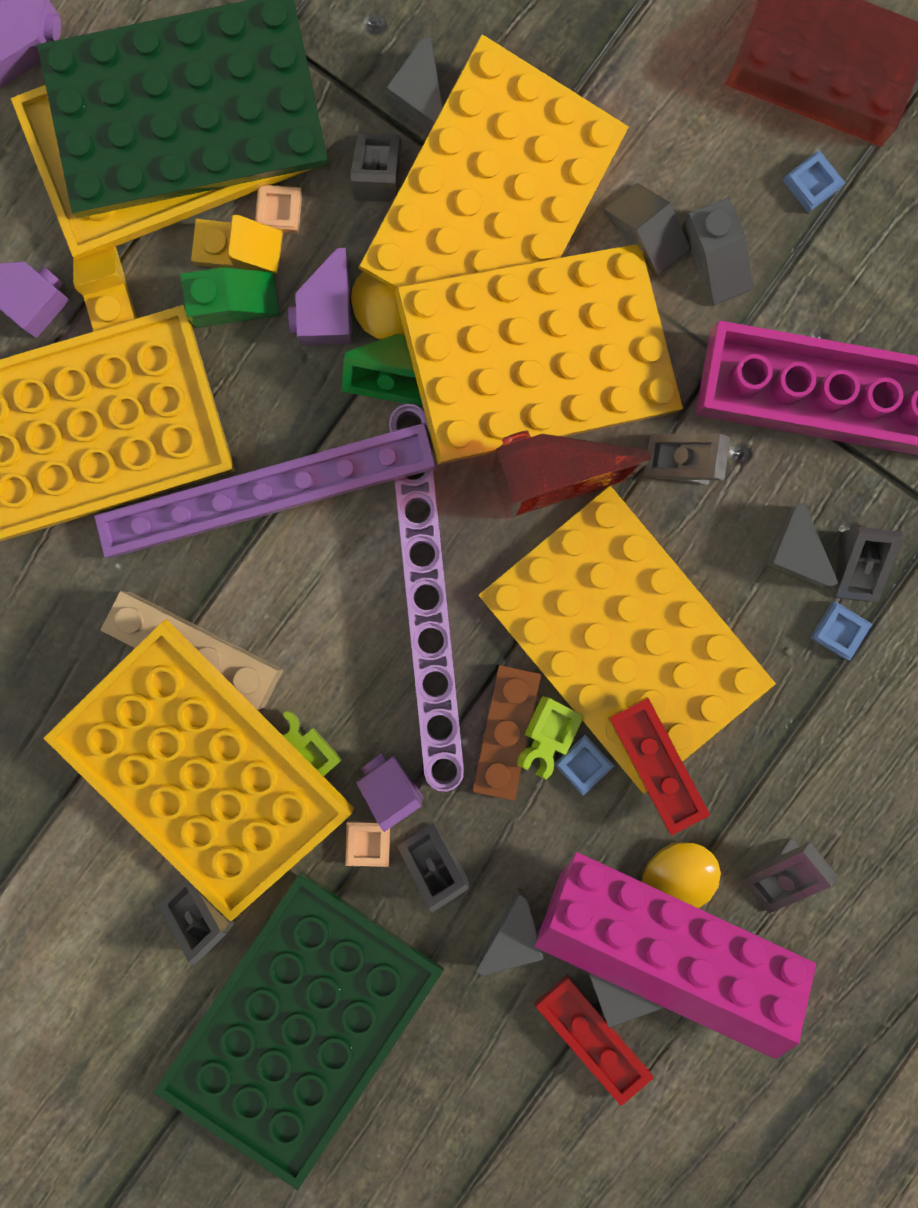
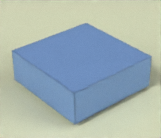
[782,150,845,214]
[810,601,872,661]
[554,734,614,796]

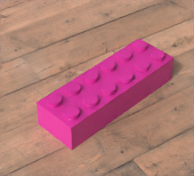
[695,320,918,455]
[534,852,817,1059]

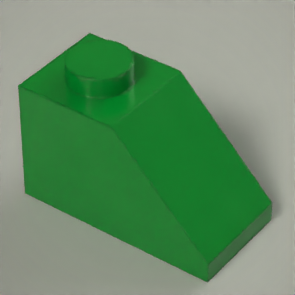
[180,267,280,328]
[341,334,423,407]

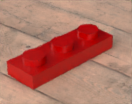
[608,697,710,836]
[535,974,654,1106]

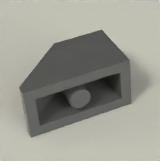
[681,197,753,306]

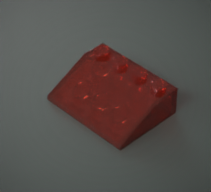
[725,0,918,147]
[492,430,651,519]

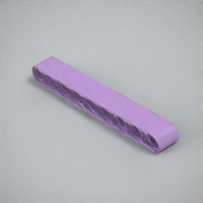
[389,404,464,792]

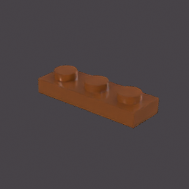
[472,665,541,801]

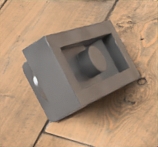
[644,434,730,485]
[742,839,838,914]

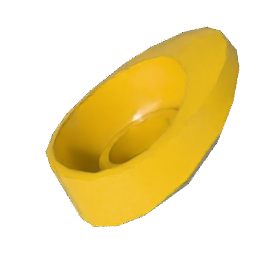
[351,272,405,340]
[642,841,721,908]

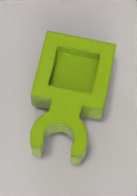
[517,696,584,780]
[282,710,342,776]

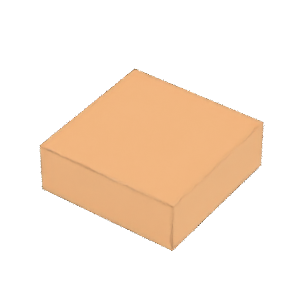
[255,185,302,234]
[345,821,390,867]

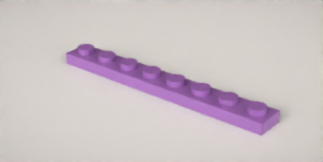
[95,423,438,558]

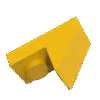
[191,215,283,275]
[73,247,137,331]

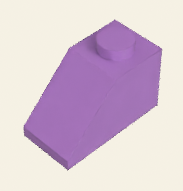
[0,0,61,88]
[288,248,353,345]
[0,262,70,338]
[356,754,423,832]

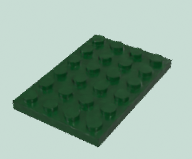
[37,0,329,218]
[153,871,444,1191]

